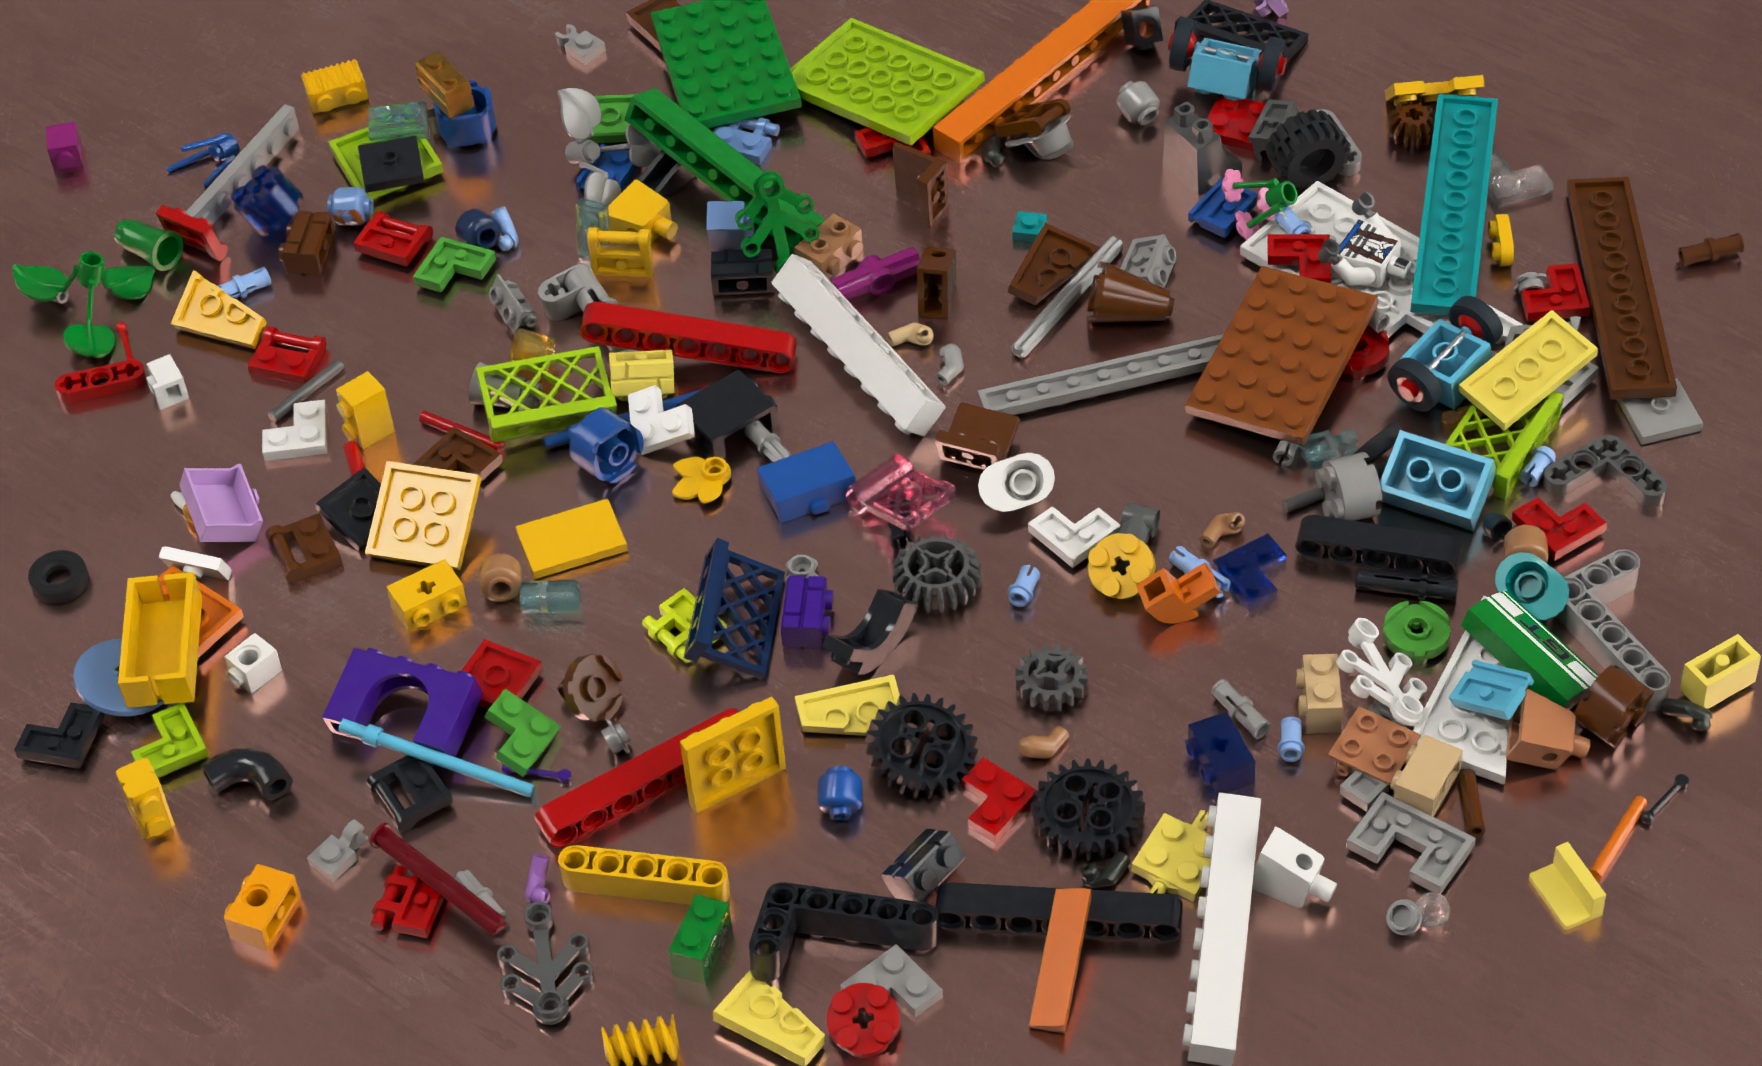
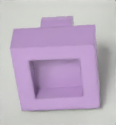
[1252,0,1289,17]

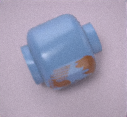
[327,187,374,226]

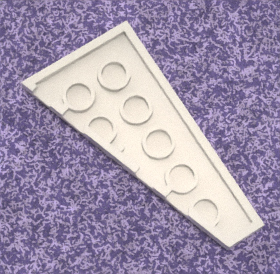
[1413,596,1509,785]

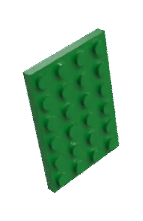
[650,0,802,128]

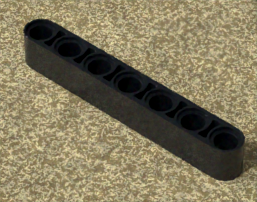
[935,882,1183,942]

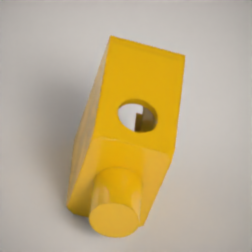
[601,179,678,245]

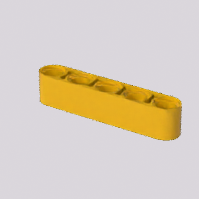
[558,845,730,905]

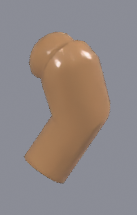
[1199,512,1246,548]

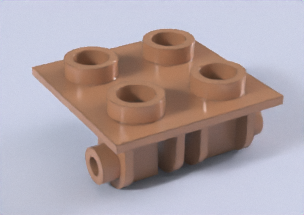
[1328,706,1421,785]

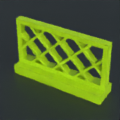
[476,346,617,443]
[1445,391,1564,501]

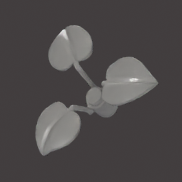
[557,88,661,227]

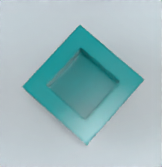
[1012,211,1048,243]

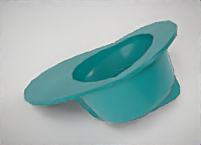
[1495,552,1569,620]

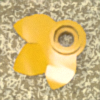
[672,457,731,504]

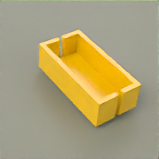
[118,572,202,708]

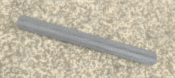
[1011,236,1123,359]

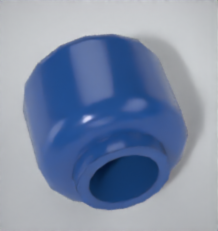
[817,766,863,820]

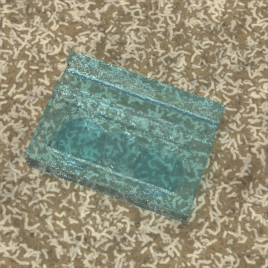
[368,101,429,143]

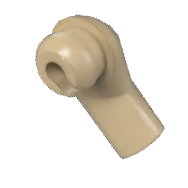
[886,322,933,347]

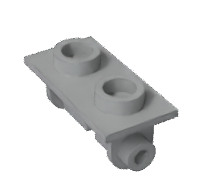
[489,274,538,336]

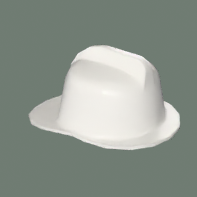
[978,453,1055,512]

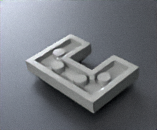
[1346,792,1476,895]

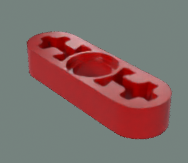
[54,360,147,404]

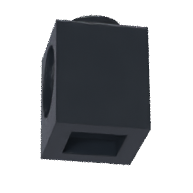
[1121,5,1163,50]

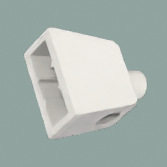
[1252,826,1337,908]

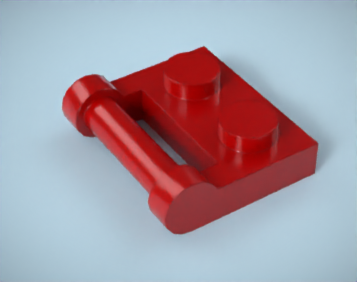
[155,204,228,261]
[353,211,433,266]
[247,326,327,385]

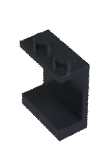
[677,369,778,458]

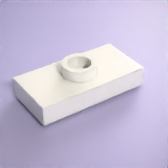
[159,546,232,581]

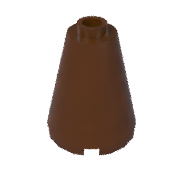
[1086,261,1175,323]

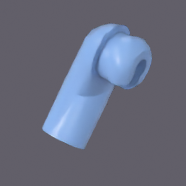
[492,206,519,251]

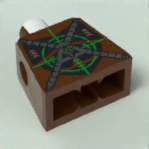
[917,247,957,319]

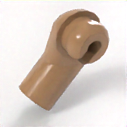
[1018,726,1069,759]

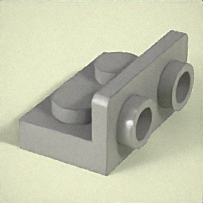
[1120,234,1177,288]

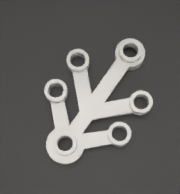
[1336,618,1427,726]

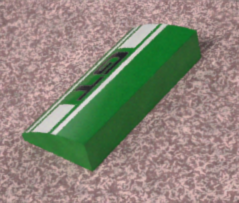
[1461,591,1599,710]

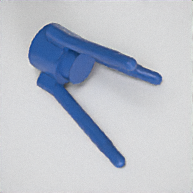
[166,133,240,187]

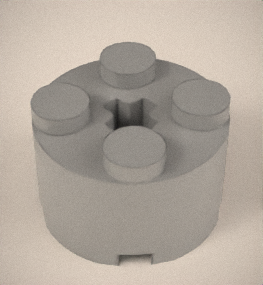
[1315,452,1382,521]

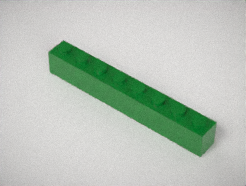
[624,88,825,254]

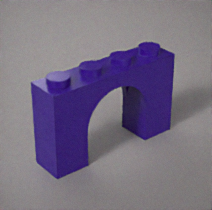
[322,648,483,757]

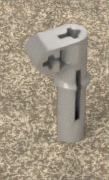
[538,264,639,353]

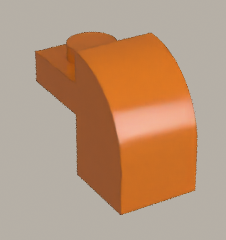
[1136,562,1221,624]

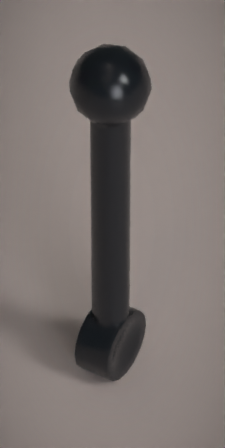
[1640,774,1689,824]

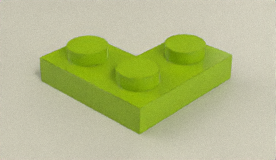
[131,703,209,778]

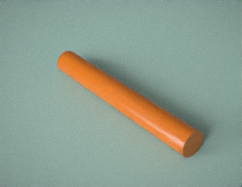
[1589,796,1648,880]

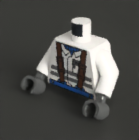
[1318,192,1411,288]

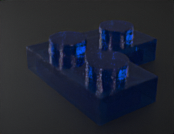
[1213,533,1287,612]

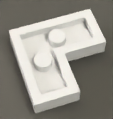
[628,385,695,456]
[262,400,328,461]
[1028,506,1121,568]

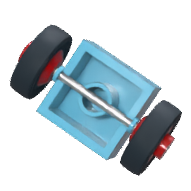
[1168,18,1287,101]
[1387,296,1503,411]

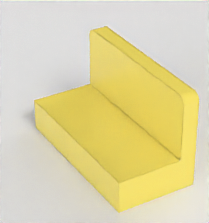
[1529,842,1606,930]

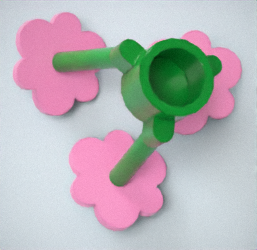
[1222,169,1298,240]

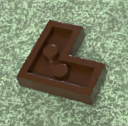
[412,427,503,481]

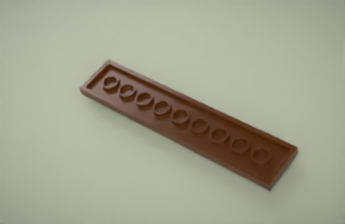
[1567,177,1677,400]

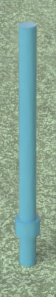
[339,718,535,798]

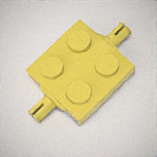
[1131,810,1211,902]

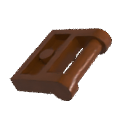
[995,99,1071,139]
[265,513,343,583]

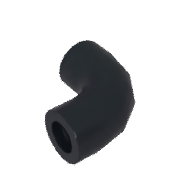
[200,748,293,800]

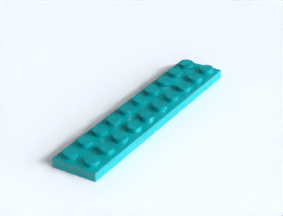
[1410,93,1498,316]

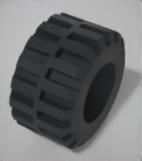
[1266,109,1350,191]

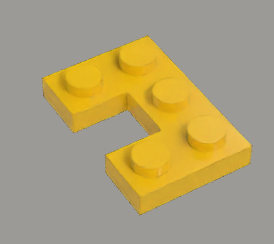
[1385,75,1484,106]

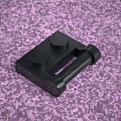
[366,755,453,832]

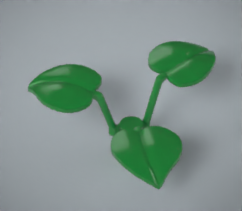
[12,251,155,357]

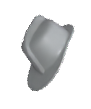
[1005,114,1074,160]

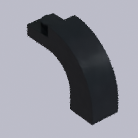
[821,589,919,675]

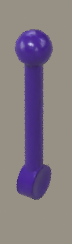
[501,764,572,784]

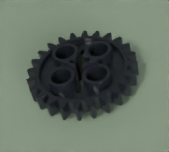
[865,693,978,799]
[1031,759,1145,860]

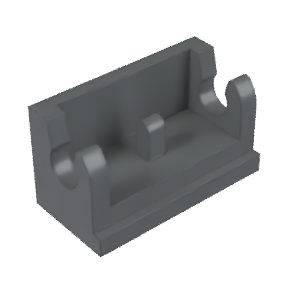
[1248,99,1298,161]

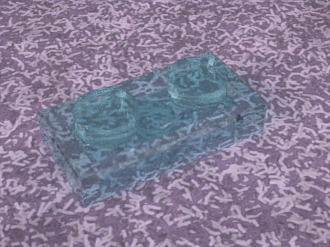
[576,198,610,258]

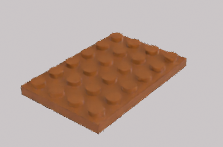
[1185,266,1379,446]

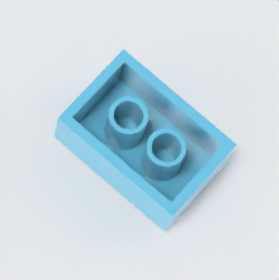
[1380,430,1496,531]

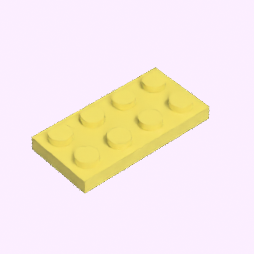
[1459,310,1598,431]

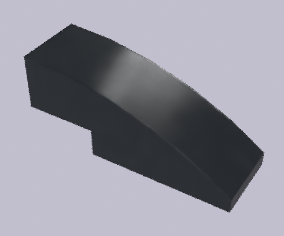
[638,150,695,198]

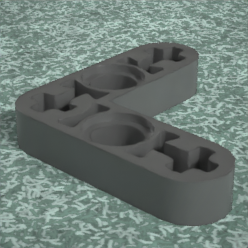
[1543,435,1668,507]

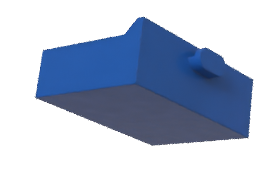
[756,441,858,524]

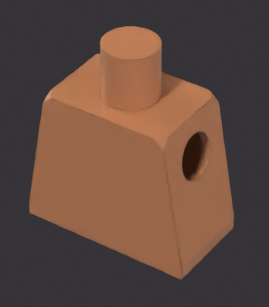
[1506,689,1590,770]

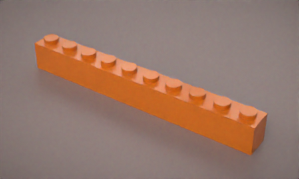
[933,0,1150,164]

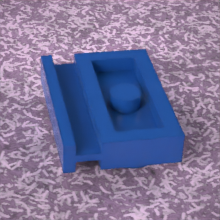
[575,144,637,191]
[1188,178,1259,238]

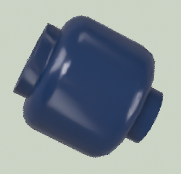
[455,209,500,250]

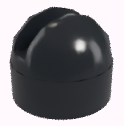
[1482,513,1512,541]

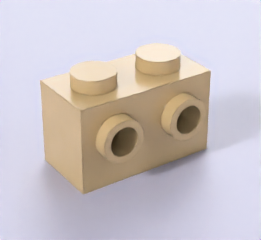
[1296,654,1343,734]
[1390,734,1463,817]

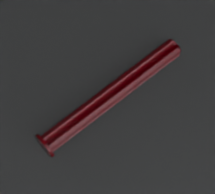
[370,823,506,935]

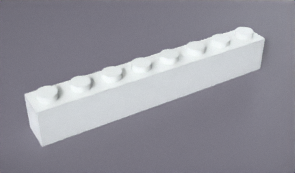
[771,254,946,436]
[1182,792,1261,1066]

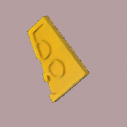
[171,270,267,349]

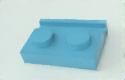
[1449,660,1534,720]

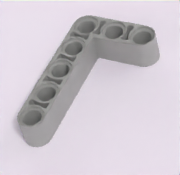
[1556,549,1671,711]

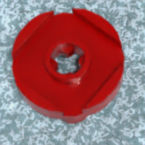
[1342,325,1390,380]
[826,983,901,1058]

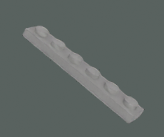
[186,104,299,225]

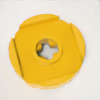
[1088,533,1156,601]

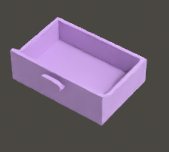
[179,464,263,542]

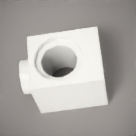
[224,633,282,694]

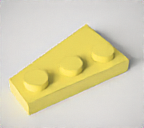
[795,674,908,736]
[713,970,825,1066]

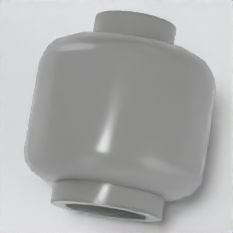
[1116,81,1160,125]

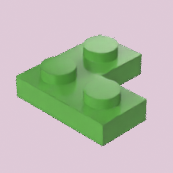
[413,236,496,292]
[484,689,561,777]

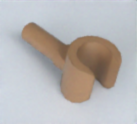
[420,104,440,139]

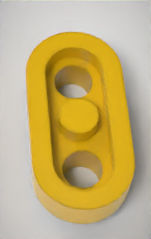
[1488,214,1514,267]

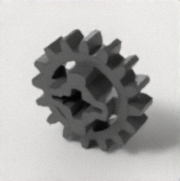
[1015,644,1088,711]

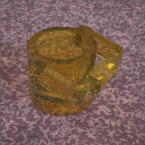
[508,328,556,376]

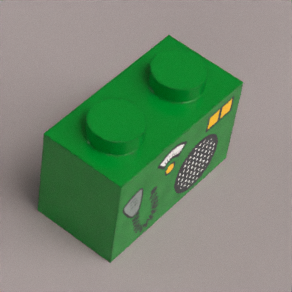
[668,894,732,985]

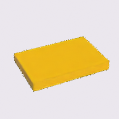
[515,498,628,579]

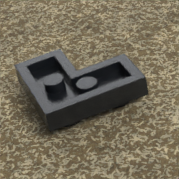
[14,702,105,768]

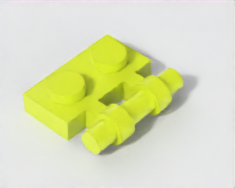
[642,588,727,663]

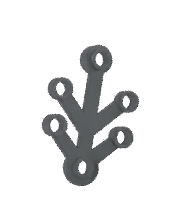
[497,902,594,1025]

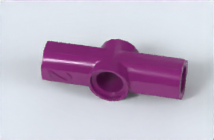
[829,247,920,300]

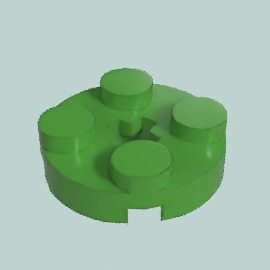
[1382,601,1451,665]

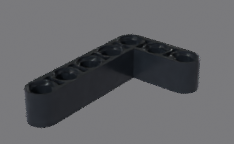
[749,882,938,982]

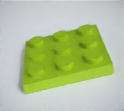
[328,112,444,199]

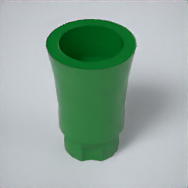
[114,219,183,271]

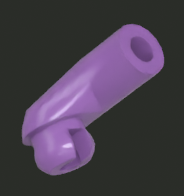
[525,853,550,904]

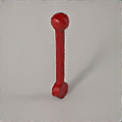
[115,321,136,361]

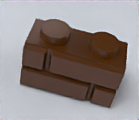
[279,210,335,276]

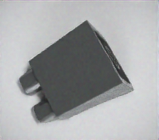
[1163,102,1242,196]

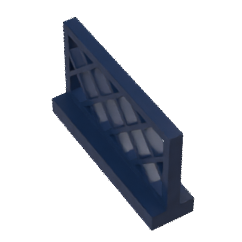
[684,538,785,680]

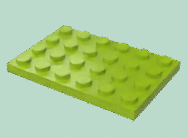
[790,18,985,146]

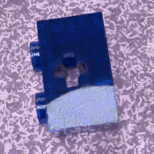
[1185,711,1256,796]

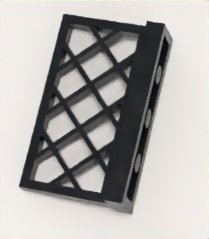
[1174,0,1309,78]

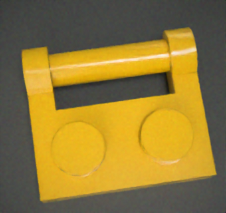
[587,227,654,278]

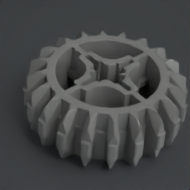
[892,533,981,614]

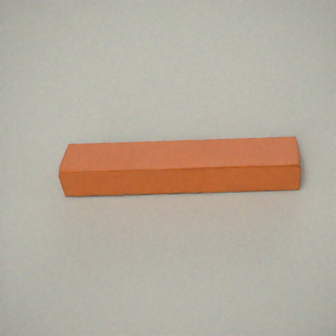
[1029,888,1092,1034]

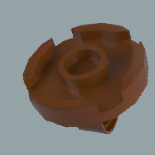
[557,654,623,722]

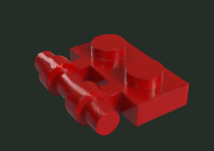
[370,865,450,938]

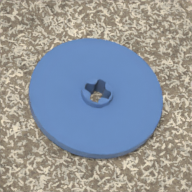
[73,639,164,716]

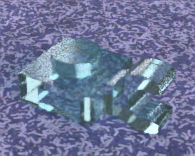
[1299,430,1358,470]

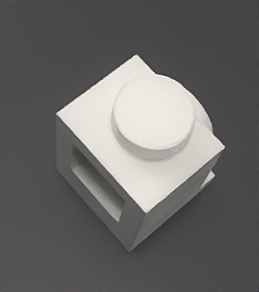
[146,354,189,410]

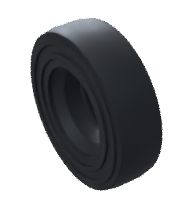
[1353,422,1404,465]
[28,550,89,604]

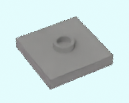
[1616,378,1703,445]

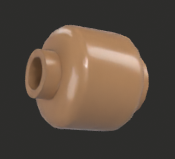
[1504,525,1549,563]
[479,553,522,602]

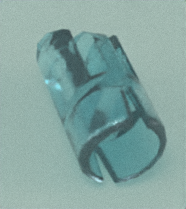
[520,580,582,614]

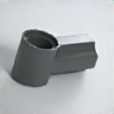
[1118,502,1160,566]

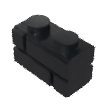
[711,248,774,296]
[881,829,966,902]

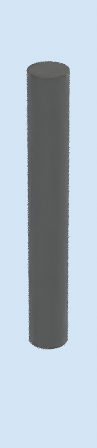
[267,359,345,422]

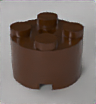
[1574,665,1654,748]

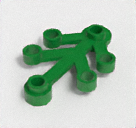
[734,170,820,274]

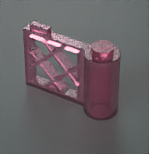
[845,454,956,532]

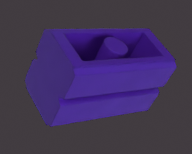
[781,575,834,649]

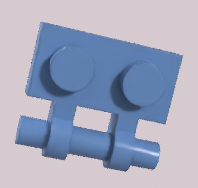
[713,117,780,166]

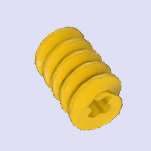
[601,1014,680,1066]

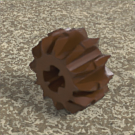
[1388,101,1436,150]

